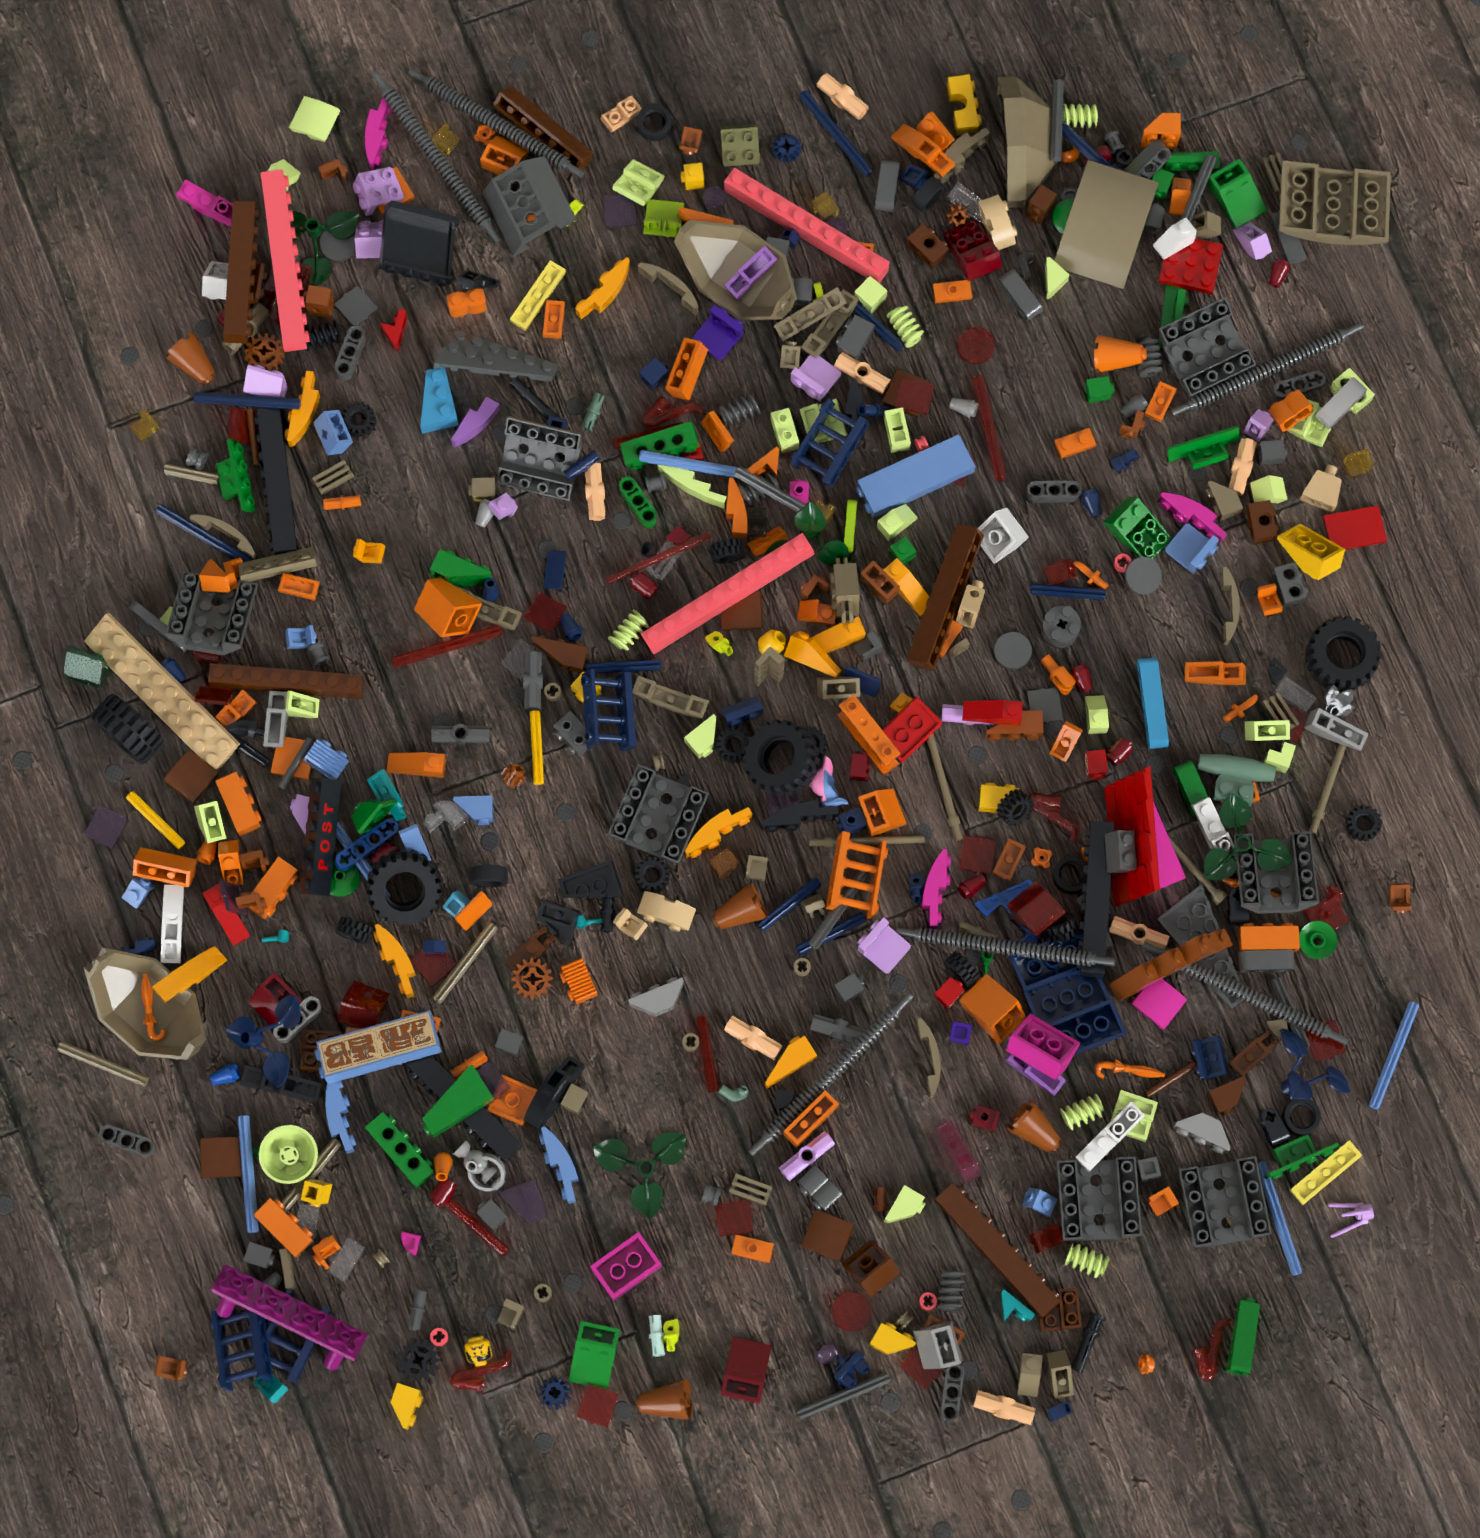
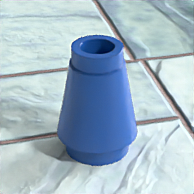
[210,1063,241,1086]

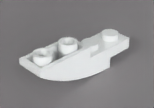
[1191,797,1237,870]
[161,884,184,963]
[1075,1102,1145,1172]

